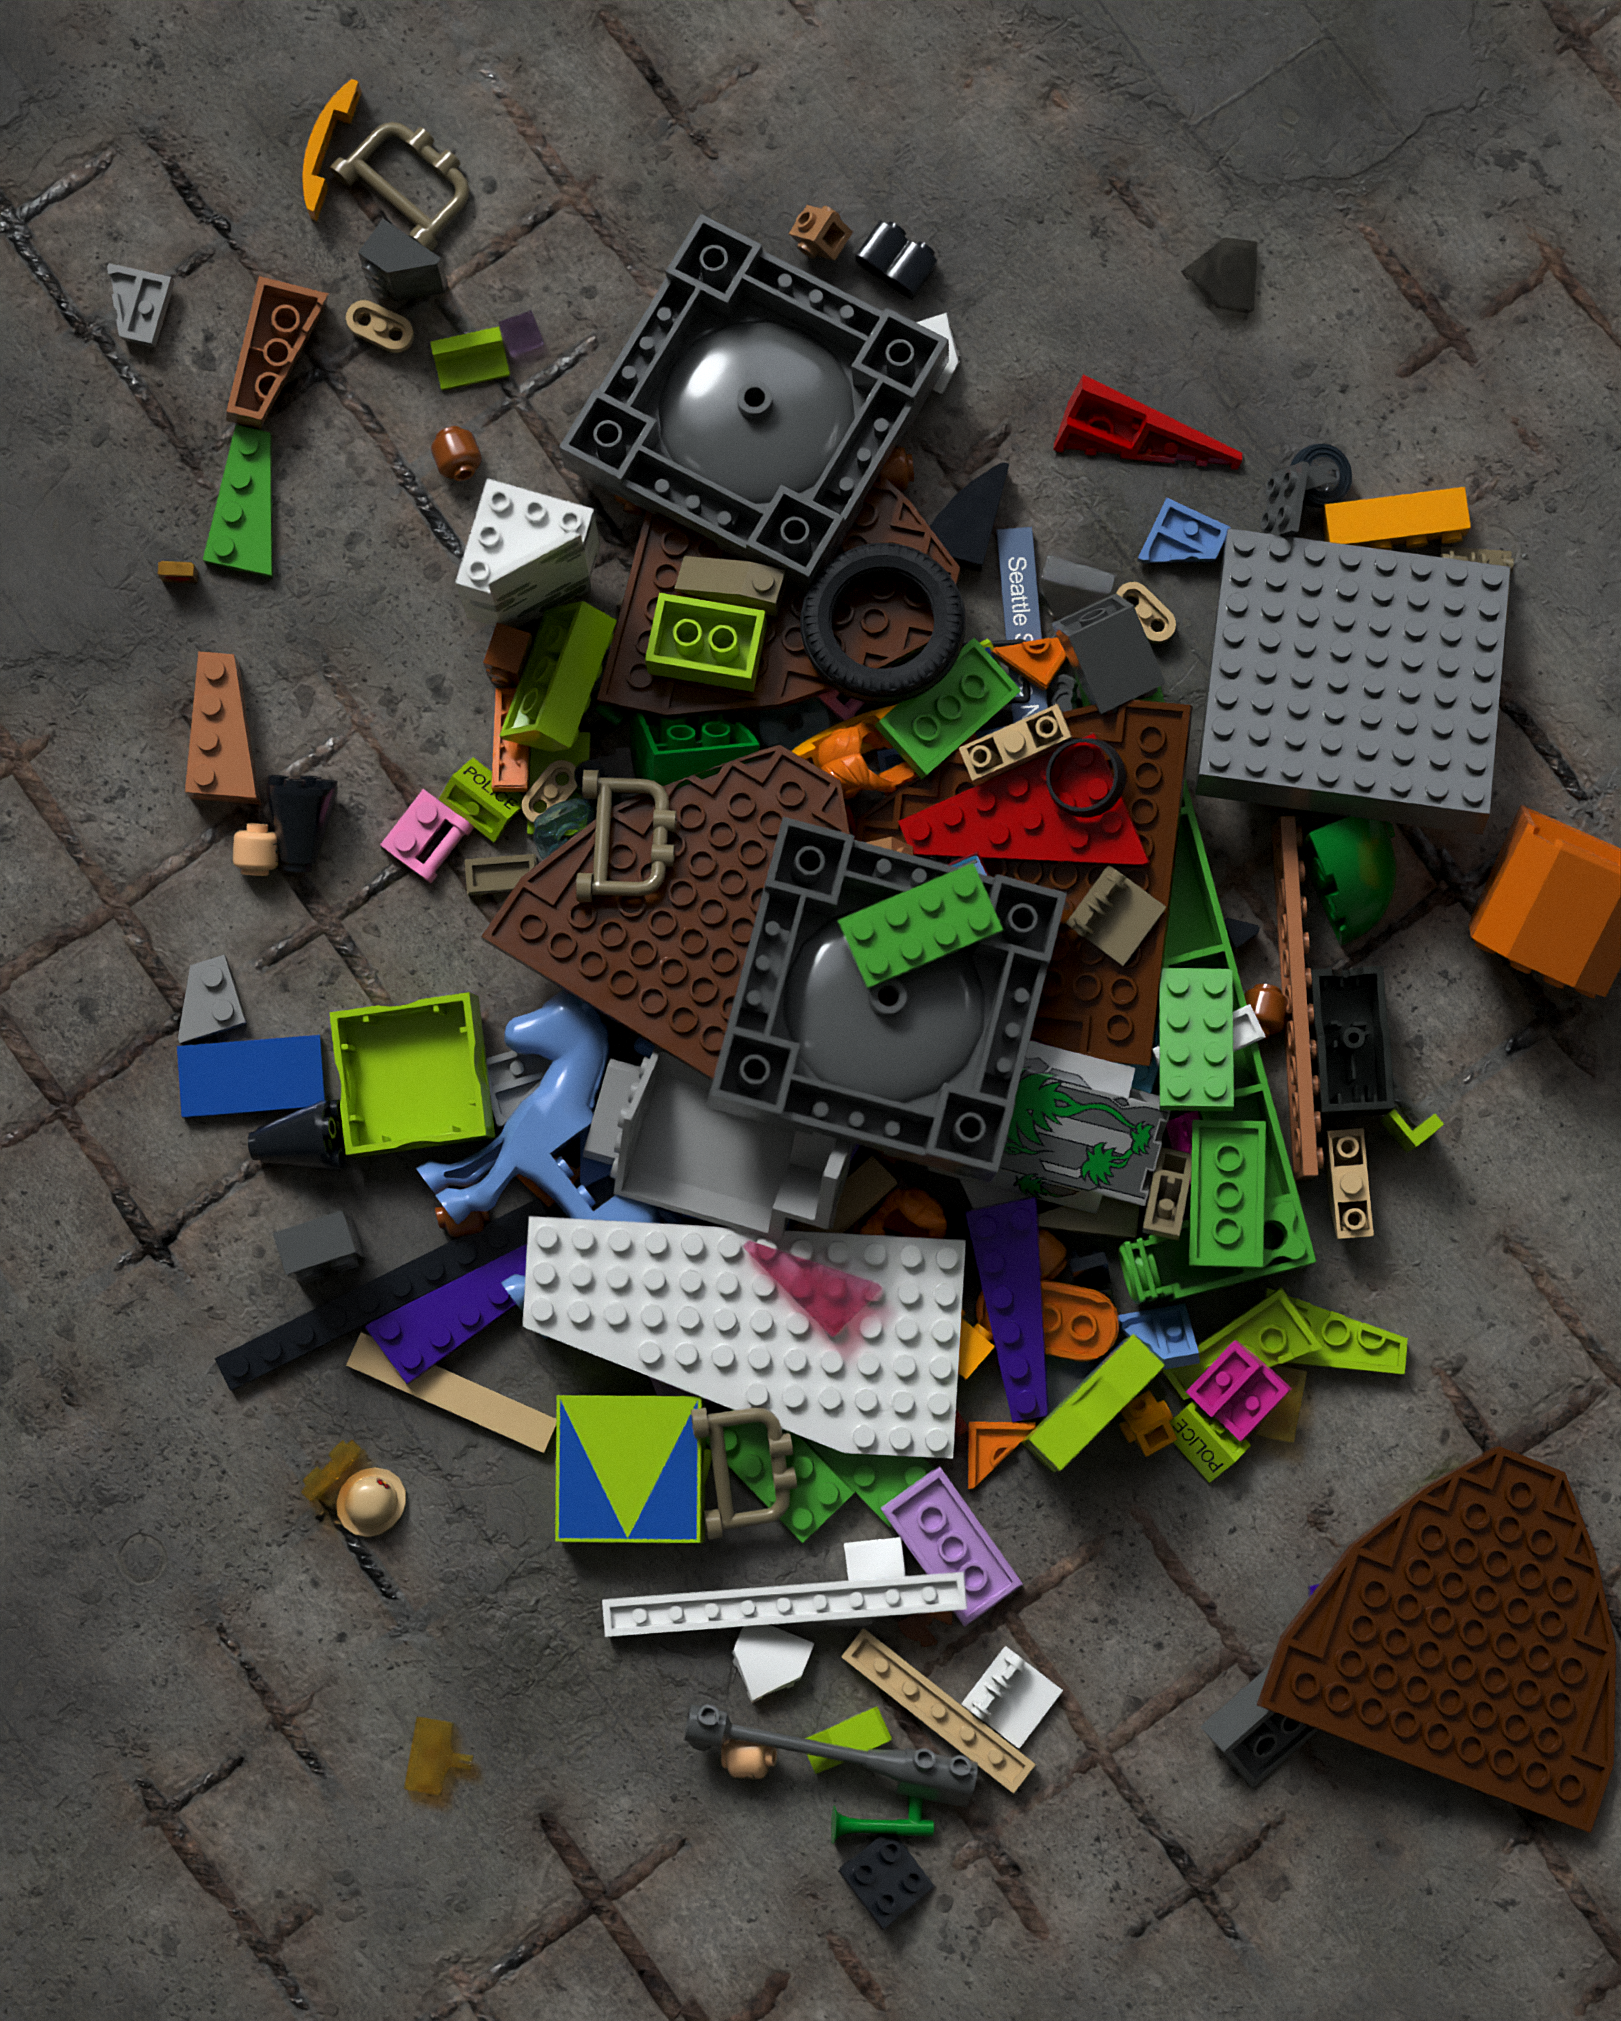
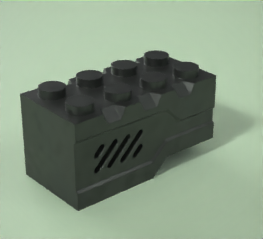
[1306,966,1395,1118]

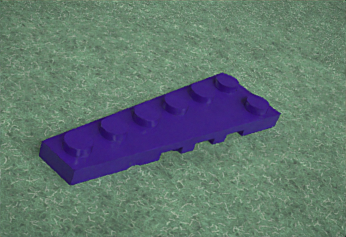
[965,1196,1049,1422]
[365,1244,527,1385]

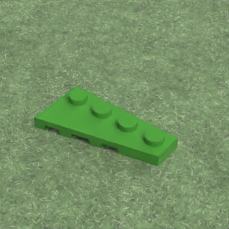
[203,425,273,578]

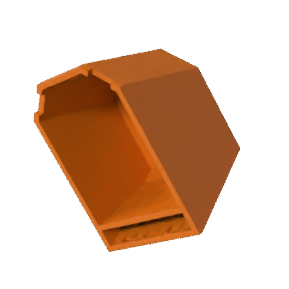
[1468,804,1621,998]

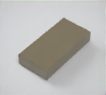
[465,854,537,896]

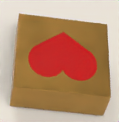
[158,561,198,583]

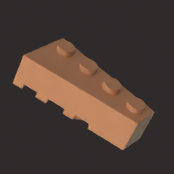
[226,276,328,429]
[185,651,261,805]

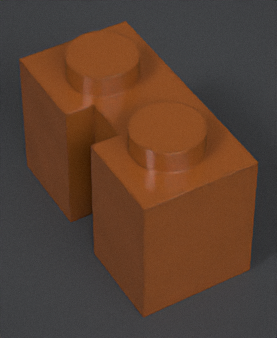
[483,623,533,689]

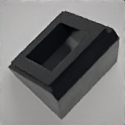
[1224,917,1260,952]

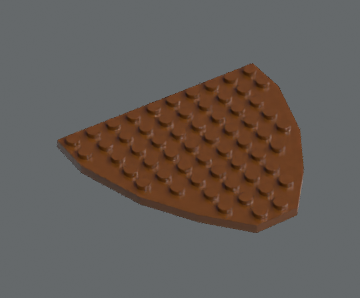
[597,399,960,719]
[855,700,1193,1067]
[481,745,849,1081]
[1256,1446,1616,1833]

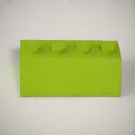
[499,601,617,752]

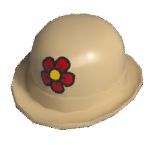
[336,1467,406,1537]

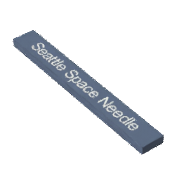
[996,527,1048,723]

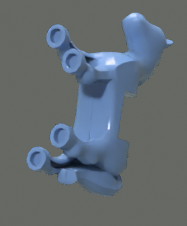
[416,990,687,1340]

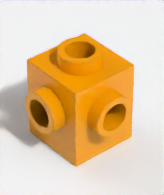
[1119,1390,1177,1457]

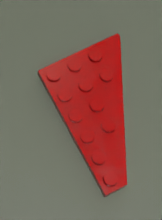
[898,733,1151,866]

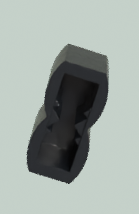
[855,221,938,300]

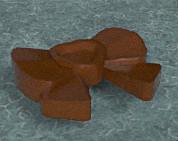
[897,1611,952,1647]

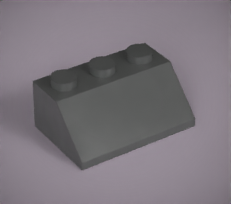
[358,219,449,301]
[1200,1664,1319,1789]

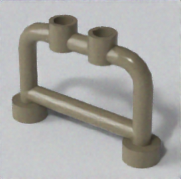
[329,122,470,252]
[576,770,677,902]
[691,1408,797,1540]

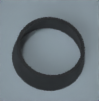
[1046,738,1126,818]

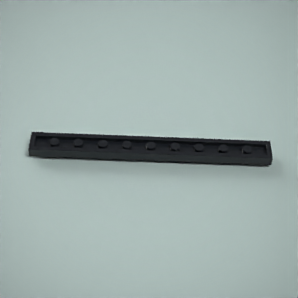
[214,1198,548,1391]

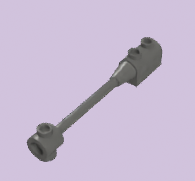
[683,1704,978,1808]

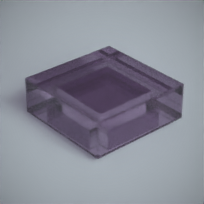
[498,310,544,357]

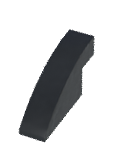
[930,462,1009,572]

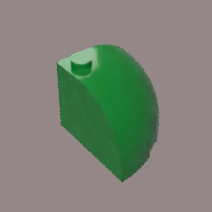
[630,711,760,798]
[1297,816,1396,946]

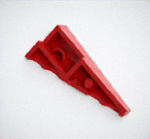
[1053,374,1242,470]

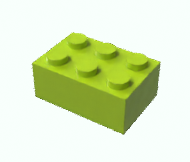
[645,593,768,692]

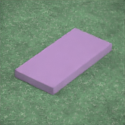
[880,1466,1023,1627]

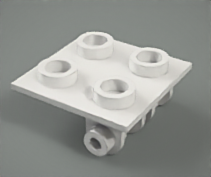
[961,1646,1063,1748]

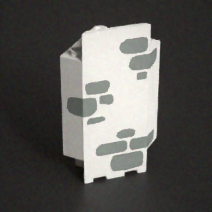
[456,479,600,628]

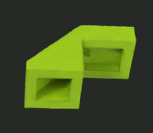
[804,1706,892,1774]

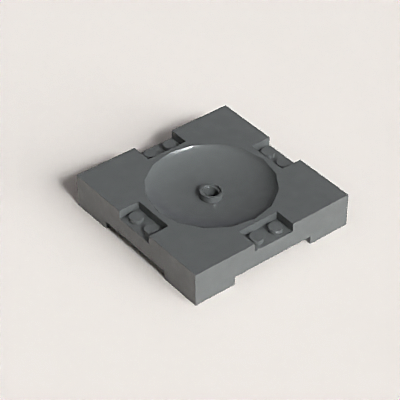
[559,214,949,593]
[706,817,1067,1183]

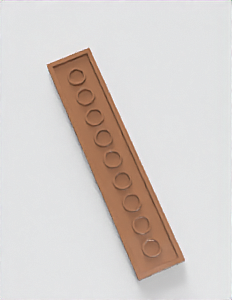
[1271,816,1323,1181]

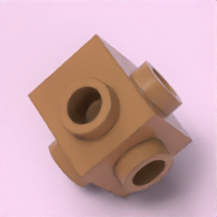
[789,205,853,261]

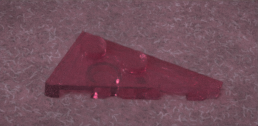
[742,1240,882,1337]

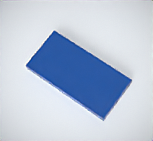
[177,1035,326,1118]

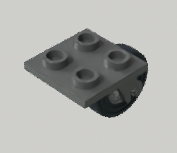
[1260,443,1352,536]

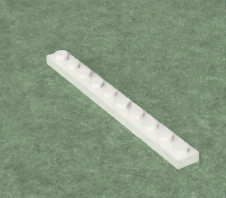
[602,1572,968,1637]

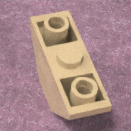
[959,704,1072,782]
[1326,1128,1374,1239]

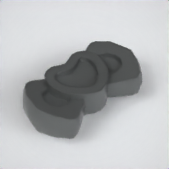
[1049,674,1079,712]

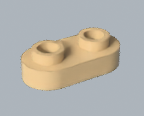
[346,300,414,353]
[1116,582,1176,644]
[522,760,579,825]

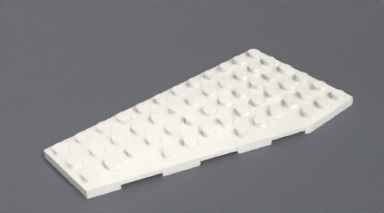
[522,1216,966,1458]

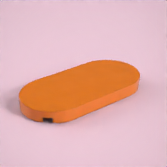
[976,1279,1120,1362]

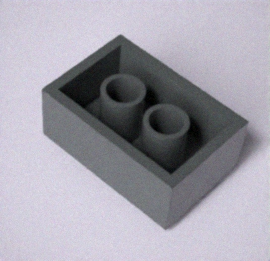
[273,1210,366,1285]

